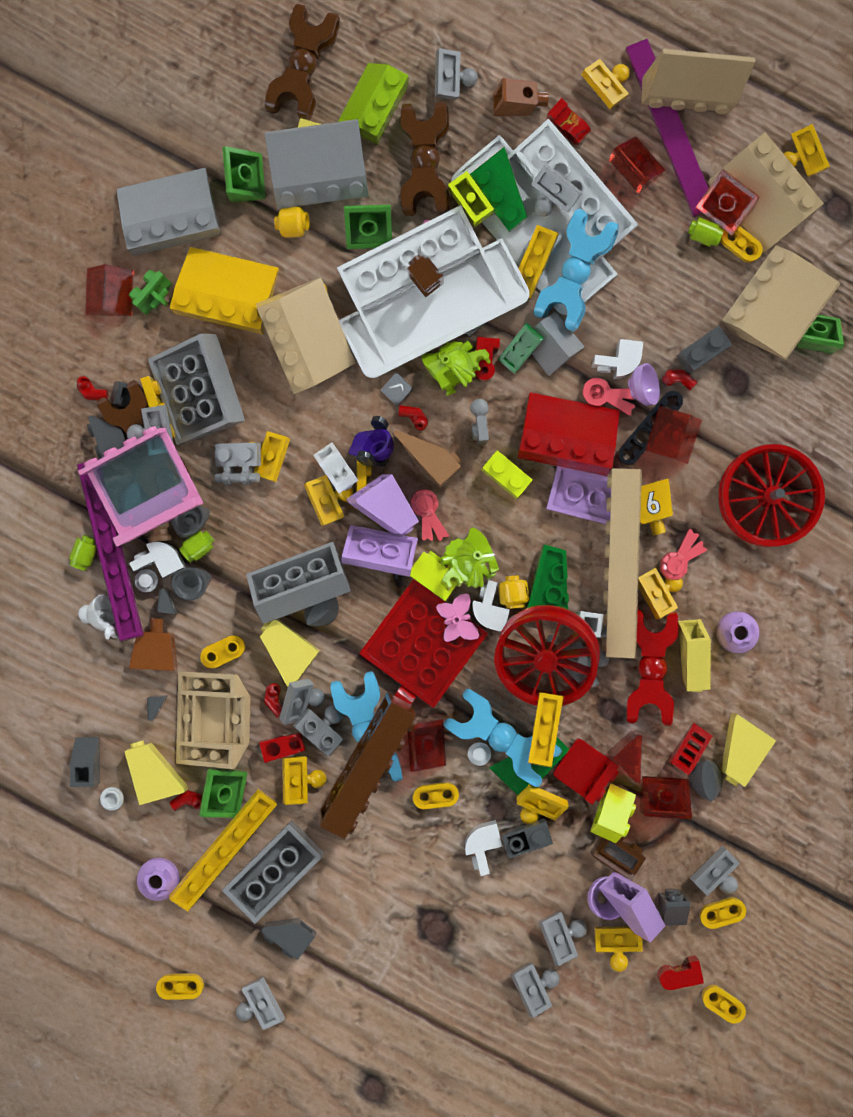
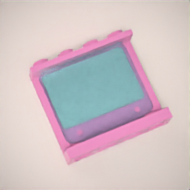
[78,426,203,547]

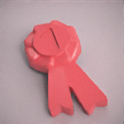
[582,377,635,416]
[410,488,449,541]
[660,529,707,580]

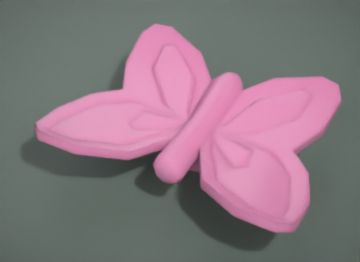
[436,593,479,642]

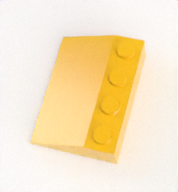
[170,247,279,335]

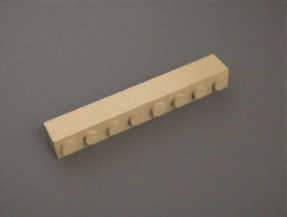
[602,469,642,658]

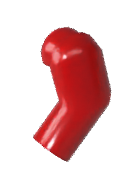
[662,369,698,391]
[77,376,108,401]
[398,405,428,431]
[264,683,282,718]
[169,790,203,811]

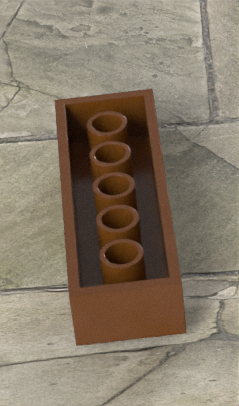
[318,692,417,840]

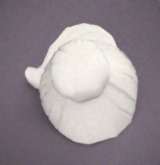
[78,594,119,639]

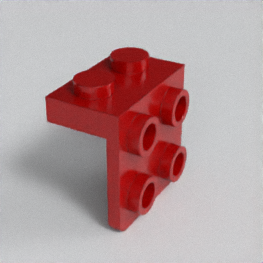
[553,738,619,805]

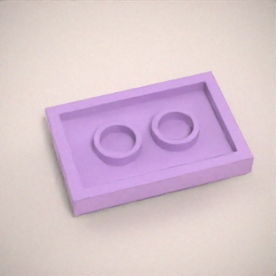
[546,466,611,525]
[341,525,418,577]

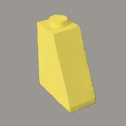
[260,619,320,687]
[678,619,711,692]
[721,713,776,787]
[124,740,188,805]

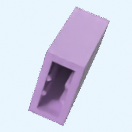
[347,474,419,535]
[599,871,665,942]

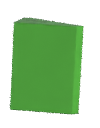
[222,146,266,202]
[344,205,392,249]
[796,315,844,354]
[199,767,248,818]

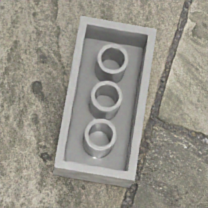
[246,542,351,624]
[222,819,324,924]

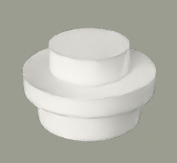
[135,569,158,592]
[468,742,491,766]
[100,787,124,811]

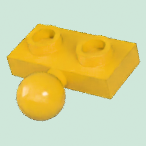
[581,59,630,109]
[783,124,830,178]
[248,431,290,482]
[304,475,354,527]
[638,568,683,620]
[282,756,327,805]
[516,784,569,824]
[595,926,643,972]

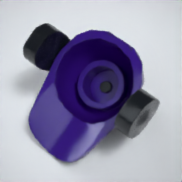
[349,416,394,467]

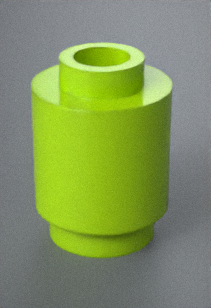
[687,217,724,247]
[179,530,215,563]
[69,535,97,571]

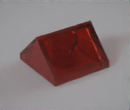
[609,136,666,194]
[696,169,760,235]
[85,264,134,316]
[645,406,702,464]
[407,719,446,772]
[607,731,642,783]
[640,776,692,819]

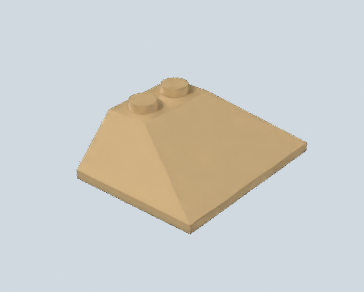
[176,671,250,769]

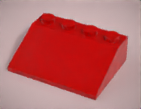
[517,392,620,476]

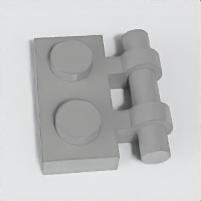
[214,443,261,485]

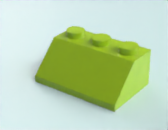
[338,63,409,145]

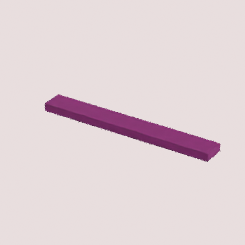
[625,38,716,217]
[77,458,144,642]

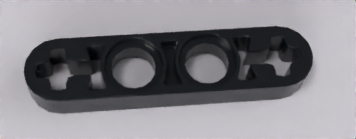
[617,391,683,465]

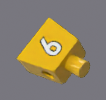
[640,478,673,536]

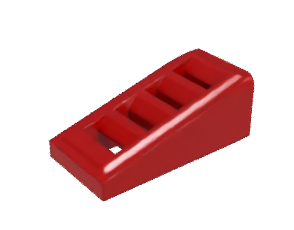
[667,723,713,775]

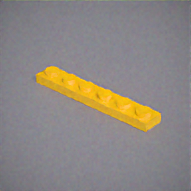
[169,789,277,912]

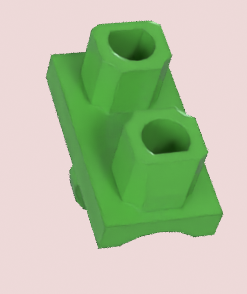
[129,270,173,315]

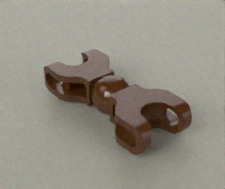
[264,4,340,121]
[401,101,450,217]
[97,380,191,498]

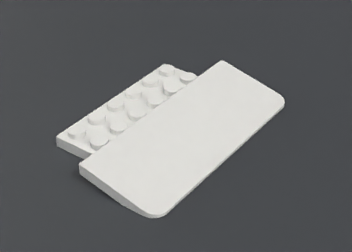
[451,119,638,315]
[337,205,529,378]

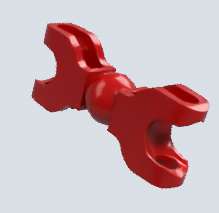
[627,610,678,726]

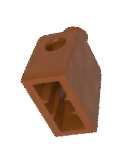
[493,78,549,116]
[129,618,178,671]

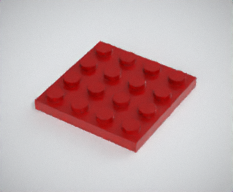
[359,579,488,708]

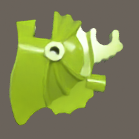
[422,340,491,396]
[440,527,499,591]

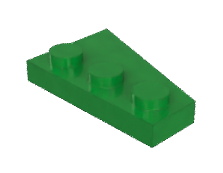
[470,147,528,232]
[525,544,569,610]
[489,737,569,795]

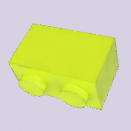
[448,171,494,228]
[481,450,533,499]
[410,551,457,601]
[590,783,636,843]

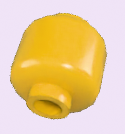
[274,206,309,238]
[498,575,529,609]

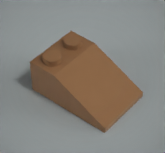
[393,430,461,489]

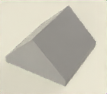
[531,312,584,376]

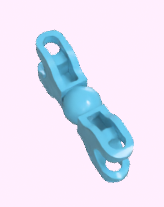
[534,209,619,332]
[330,671,403,782]
[443,689,562,787]

